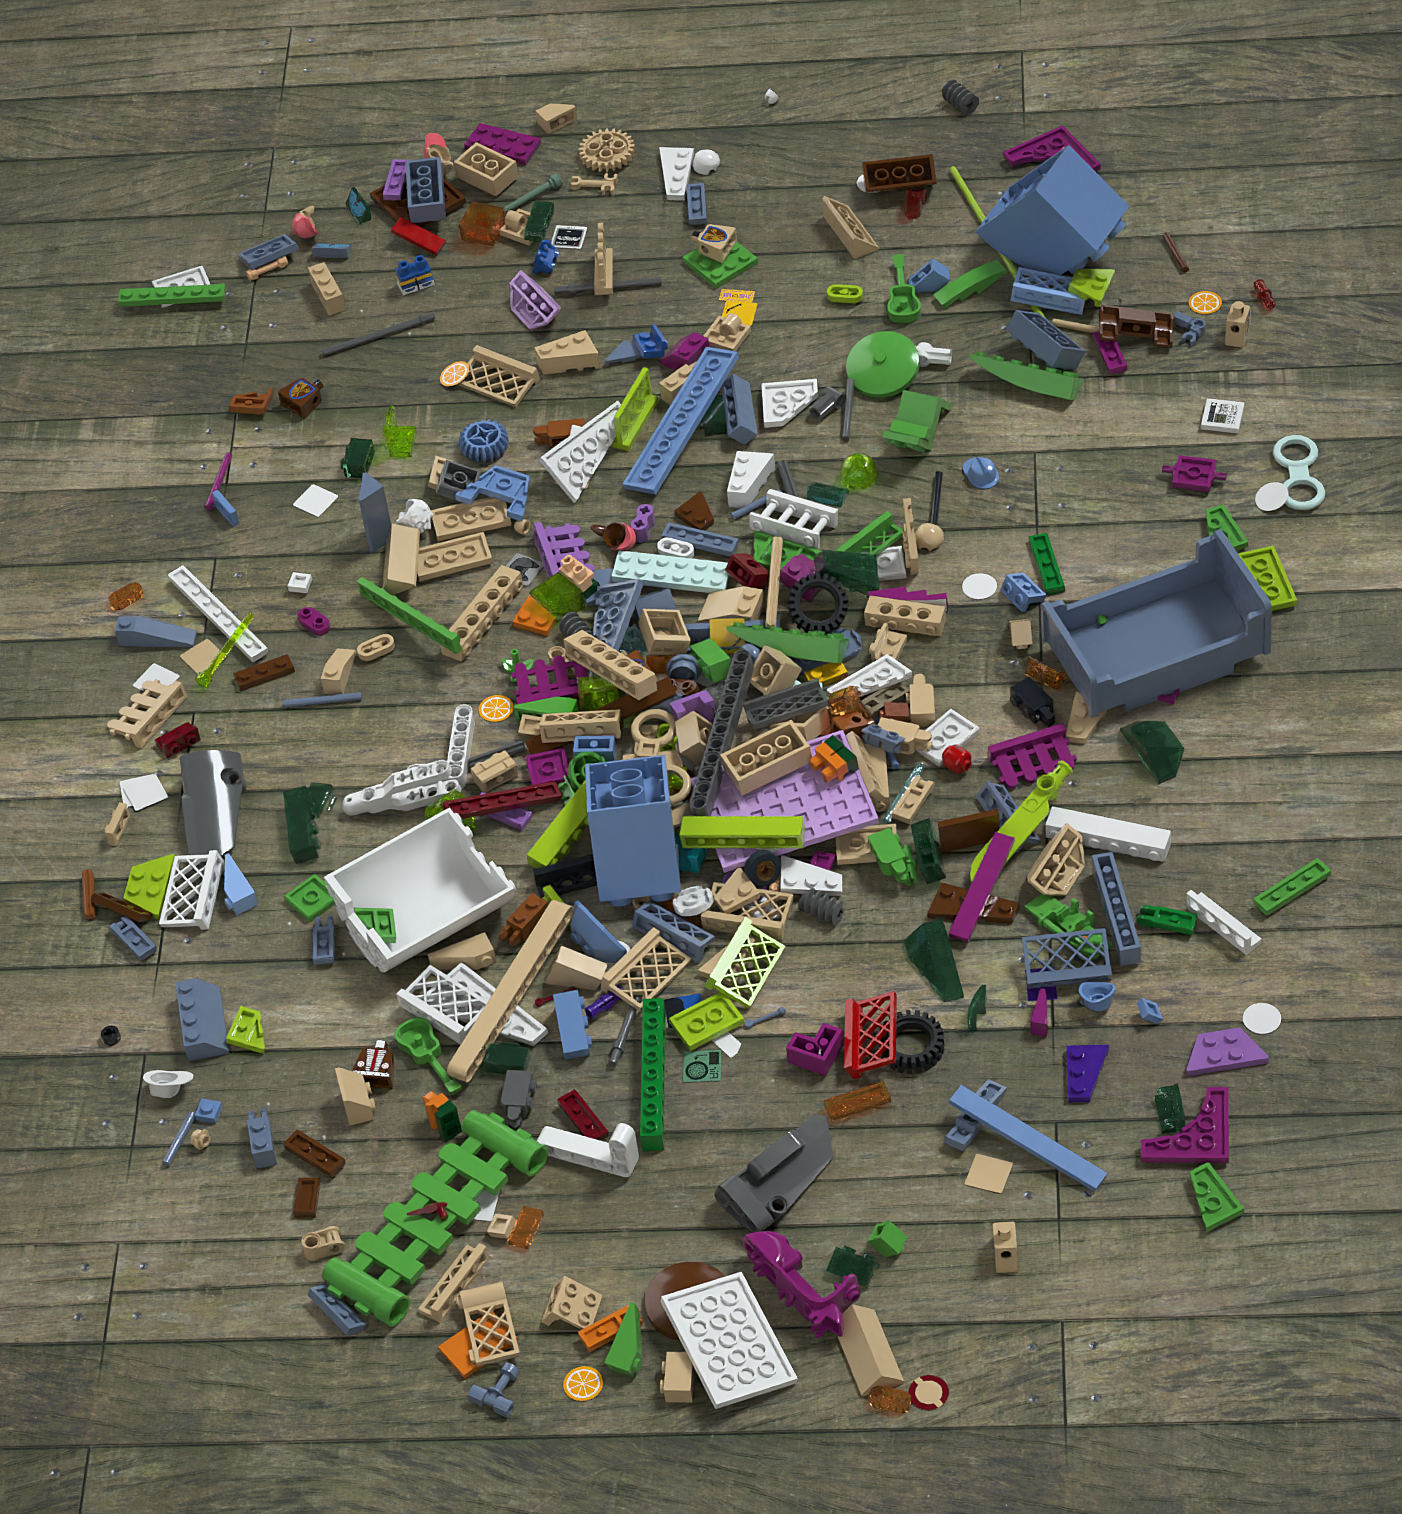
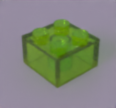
[577,675,620,712]

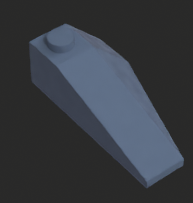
[115,615,197,647]

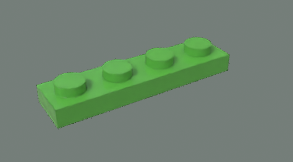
[1253,858,1331,916]

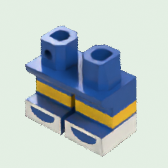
[395,255,435,295]

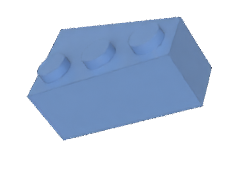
[553,990,593,1060]

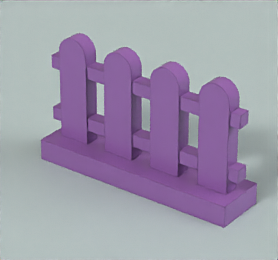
[533,522,595,588]

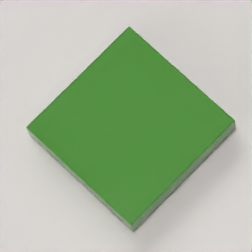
[284,874,335,923]

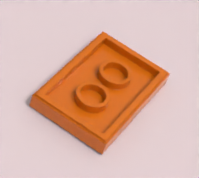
[438,1312,518,1379]

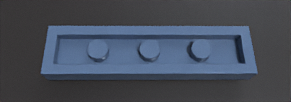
[661,522,739,557]

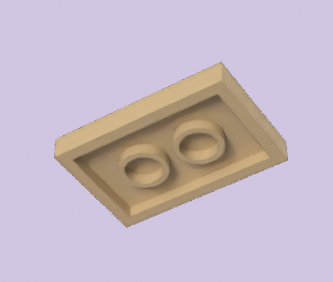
[836,824,897,865]

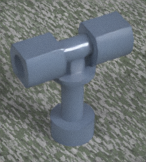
[468,1362,520,1418]

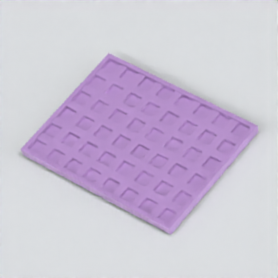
[691,730,879,873]

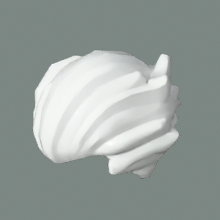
[396,499,433,533]

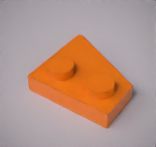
[512,596,556,636]

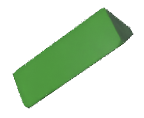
[890,420,931,440]

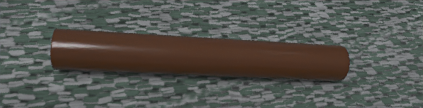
[1162,233,1189,272]

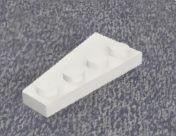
[659,147,694,200]
[826,654,913,705]

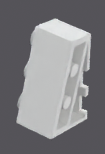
[727,451,775,508]

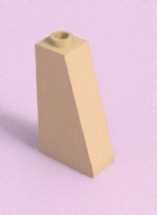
[859,742,890,811]

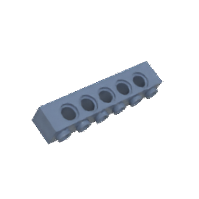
[1092,852,1141,966]

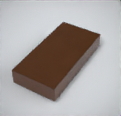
[294,1178,321,1218]

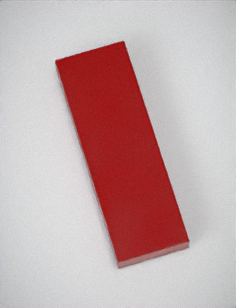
[391,217,446,256]

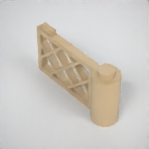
[456,1282,520,1366]

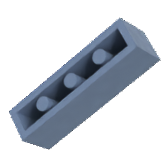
[721,374,757,445]

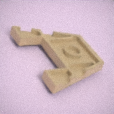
[902,498,918,575]

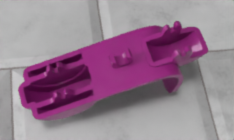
[742,1231,861,1338]

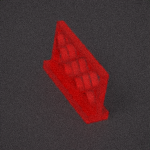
[844,991,897,1079]

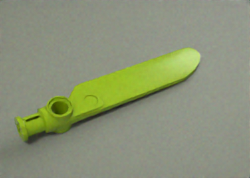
[970,760,1073,882]

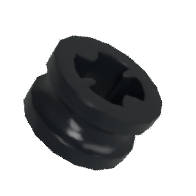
[101,1025,121,1046]

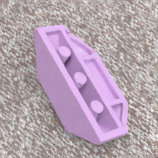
[509,270,561,330]

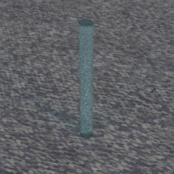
[882,762,925,824]

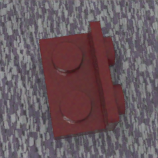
[155,722,201,759]

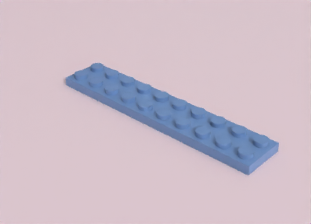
[623,347,739,495]

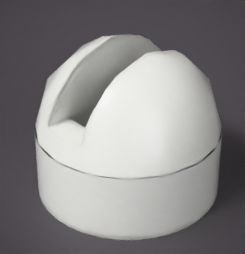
[765,89,780,104]

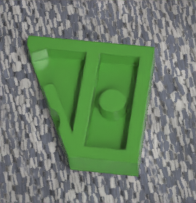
[354,907,396,943]

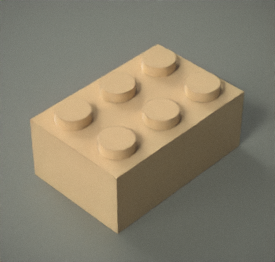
[454,142,518,196]

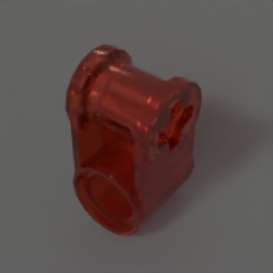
[905,187,927,219]

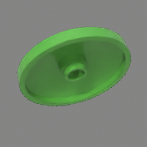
[846,331,920,398]

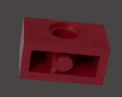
[725,553,770,590]

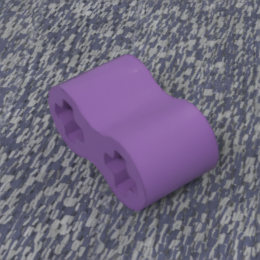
[631,504,655,543]

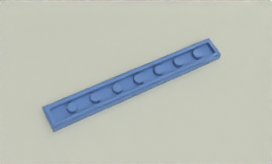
[949,1085,1107,1192]

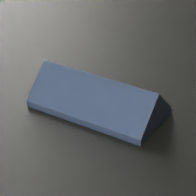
[359,473,391,553]

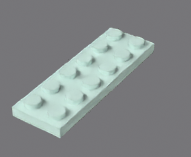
[611,550,730,593]

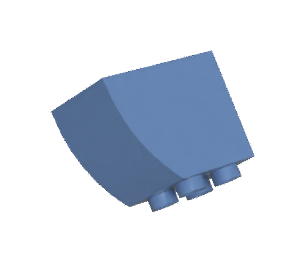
[975,145,1129,275]

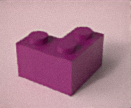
[786,1023,844,1076]

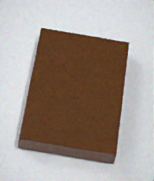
[938,809,1000,853]

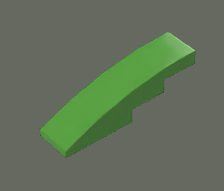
[933,260,1007,309]

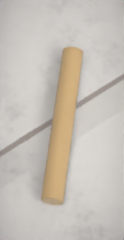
[1052,319,1098,333]

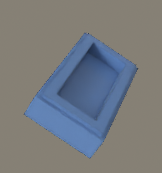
[212,490,239,527]

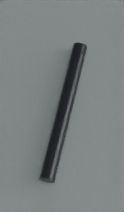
[930,471,943,525]

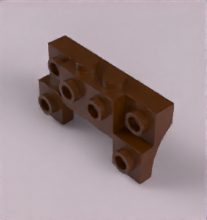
[1098,305,1174,348]

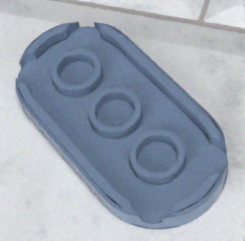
[788,628,862,675]

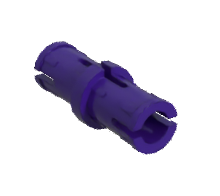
[584,987,622,1019]

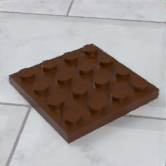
[370,177,466,227]

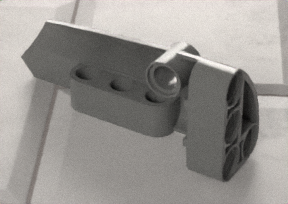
[180,750,247,872]
[714,1114,834,1232]

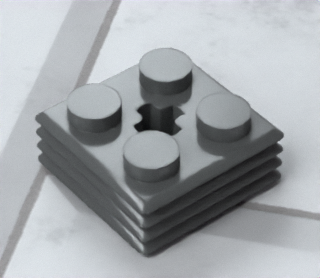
[436,460,481,503]

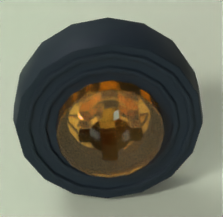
[745,850,781,887]

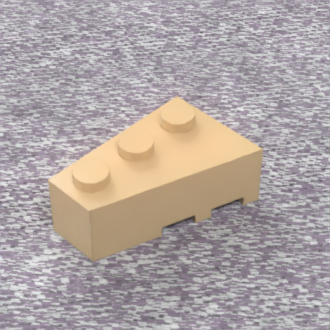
[535,330,601,375]

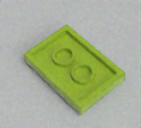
[669,992,744,1051]

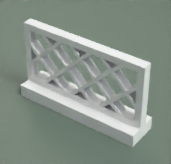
[159,850,224,930]
[396,965,488,1045]

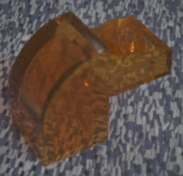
[827,686,869,719]

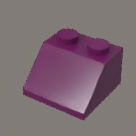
[659,332,709,371]
[779,554,833,603]

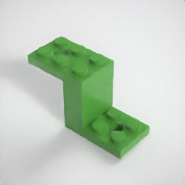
[882,390,952,453]

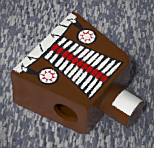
[352,1040,395,1089]

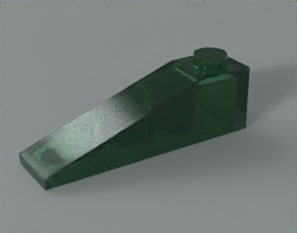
[903,919,964,1002]

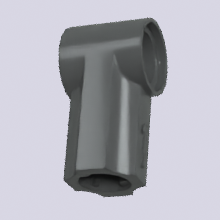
[809,386,846,420]

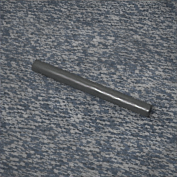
[842,378,854,441]

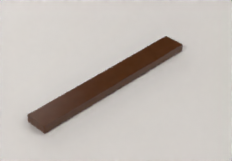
[525,677,677,755]

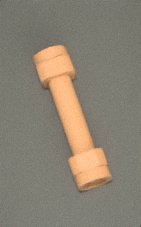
[246,256,288,281]

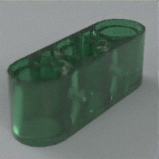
[524,200,554,242]

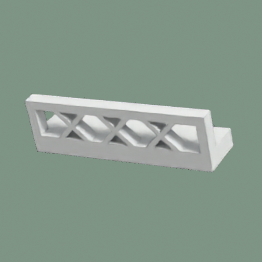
[1187,890,1261,955]

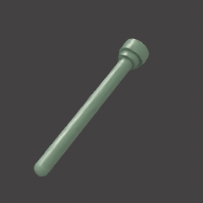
[489,173,563,221]

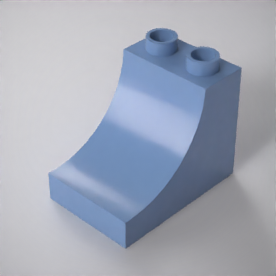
[585,755,681,906]

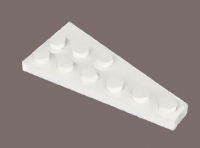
[539,401,621,503]
[423,962,548,1046]

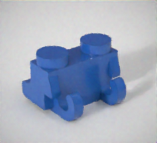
[532,240,560,274]

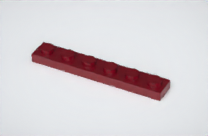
[442,781,562,819]

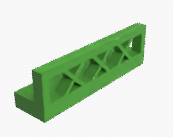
[834,511,904,576]

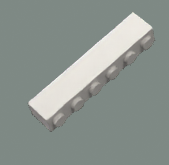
[1045,806,1171,862]

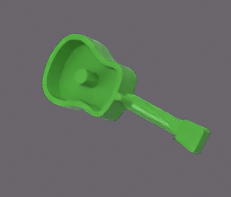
[887,254,921,323]
[395,1017,462,1095]

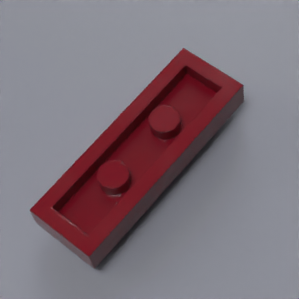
[557,1089,609,1141]

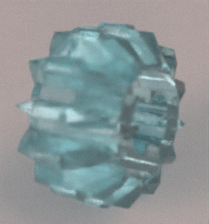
[619,624,647,654]

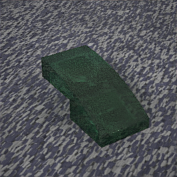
[968,985,987,1031]

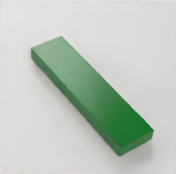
[1028,533,1065,595]

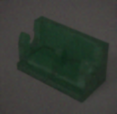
[1155,1084,1185,1134]

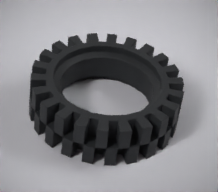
[787,573,849,633]
[879,1010,945,1074]

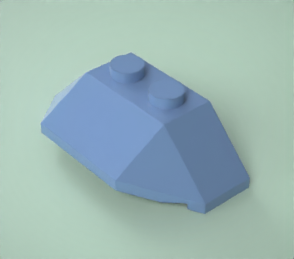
[570,900,627,963]

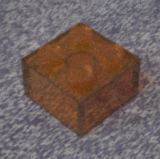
[458,201,506,246]

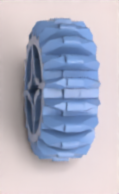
[459,419,509,463]

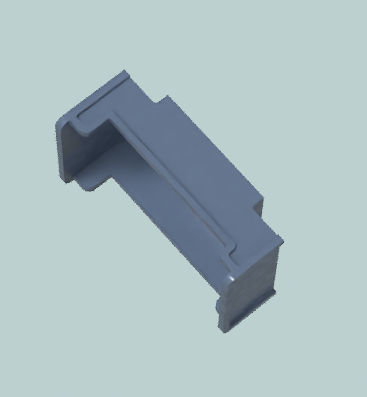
[1040,529,1272,718]

